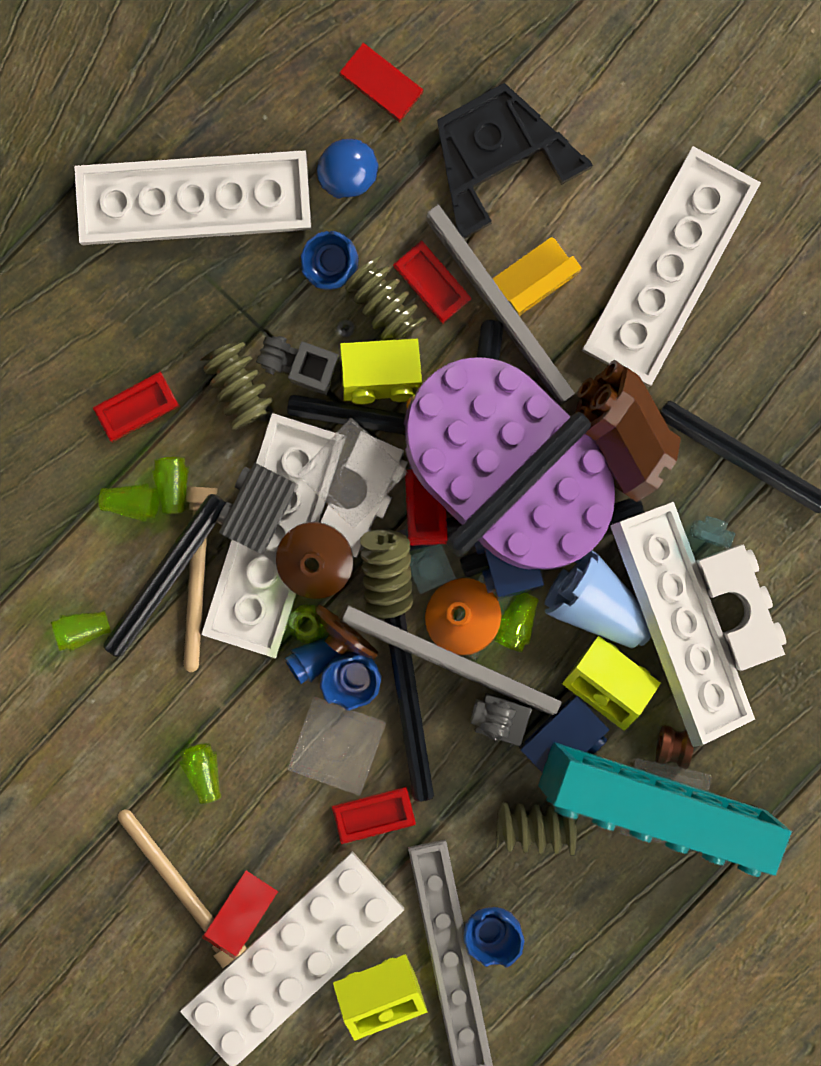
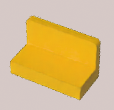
[493,237,582,316]

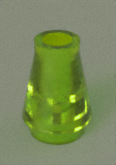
[151,456,190,514]
[99,483,159,522]
[494,593,539,652]
[288,604,326,643]
[51,610,111,652]
[179,743,222,804]

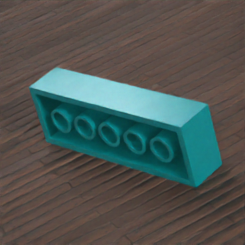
[538,742,792,877]

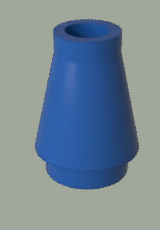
[284,636,339,684]

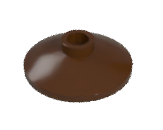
[276,522,354,599]
[315,605,379,658]

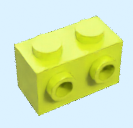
[340,339,422,404]
[562,636,661,731]
[333,954,428,1041]

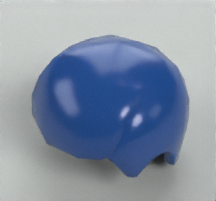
[316,139,379,199]
[301,231,359,290]
[320,651,382,710]
[463,907,524,967]

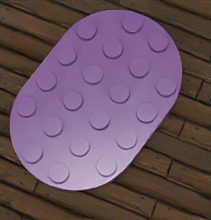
[404,358,615,570]

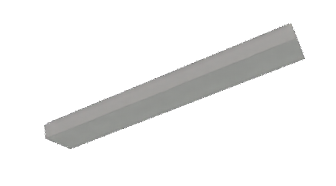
[427,204,575,405]
[338,606,562,715]
[408,839,493,1066]

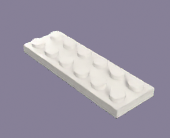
[582,146,761,387]
[74,150,311,245]
[201,413,346,658]
[610,502,755,747]
[180,851,404,1066]

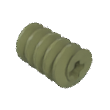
[344,256,427,341]
[200,342,273,430]
[360,529,413,619]
[496,802,577,856]

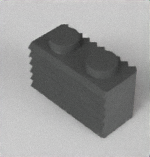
[217,462,298,555]

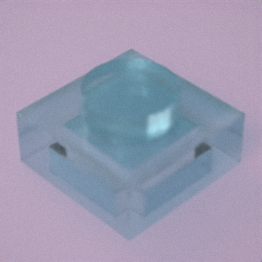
[688,516,736,549]
[410,544,456,594]

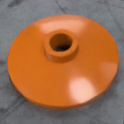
[425,578,501,655]

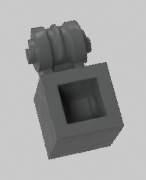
[256,336,340,396]
[470,693,532,746]

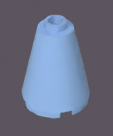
[544,550,651,648]

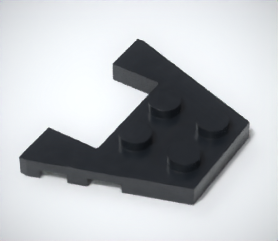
[437,83,593,239]

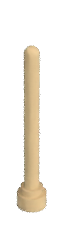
[183,486,218,672]
[118,809,247,968]

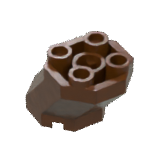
[574,360,681,502]

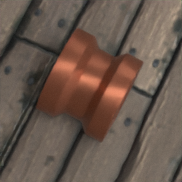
[656,725,694,769]

